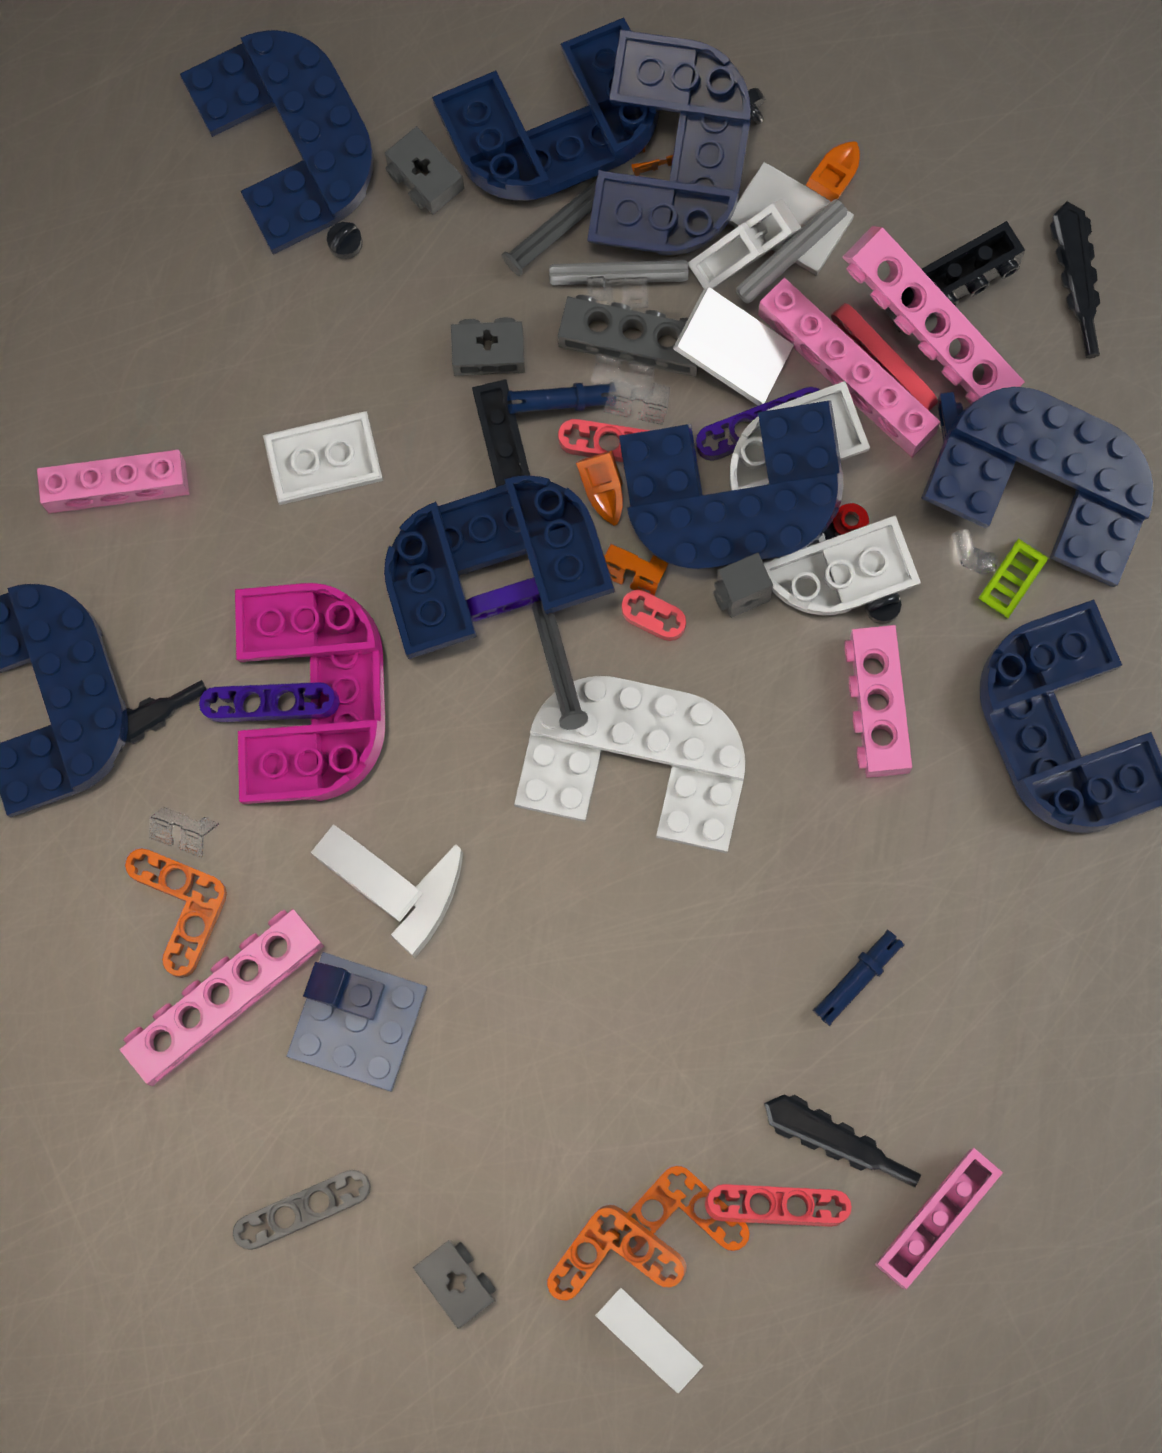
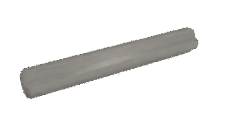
[736,199,848,304]
[549,260,689,285]

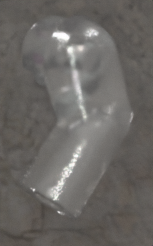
[952,529,998,574]

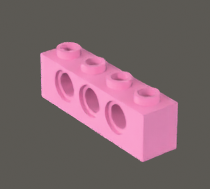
[37,450,189,514]
[844,625,912,778]
[874,1148,1003,1289]

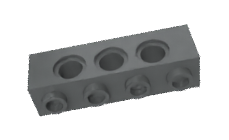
[558,295,699,377]

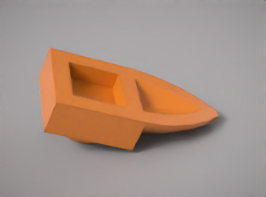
[806,141,860,202]
[576,450,623,526]

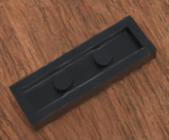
[472,379,530,487]

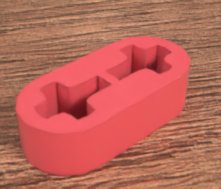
[621,590,686,641]

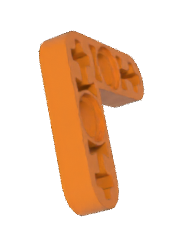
[125,848,227,978]
[614,1166,750,1254]
[547,1205,687,1301]

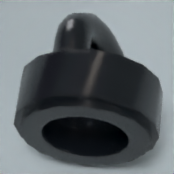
[748,88,766,124]
[326,222,363,259]
[865,593,902,624]

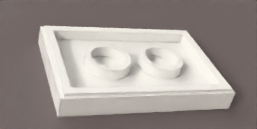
[728,162,854,276]
[673,287,794,406]
[263,411,383,505]

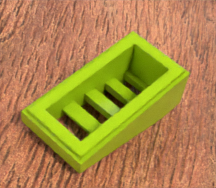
[978,538,1049,618]

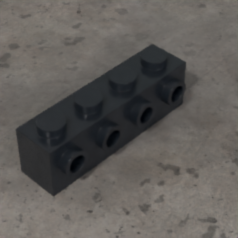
[885,221,1025,332]

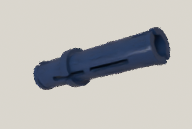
[507,383,616,414]
[812,929,905,1026]

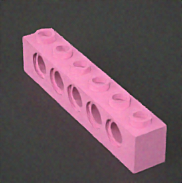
[842,226,1025,404]
[758,277,940,457]
[119,909,324,1086]

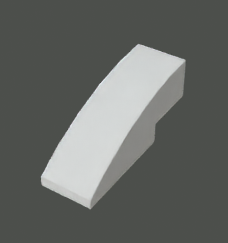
[688,199,802,289]
[311,824,423,922]
[391,844,463,958]
[595,1288,703,1393]

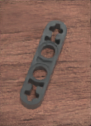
[233,1170,371,1250]

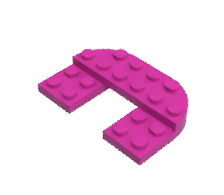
[235,583,385,804]

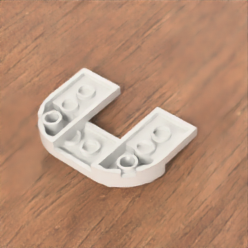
[729,381,921,615]
[514,676,745,853]

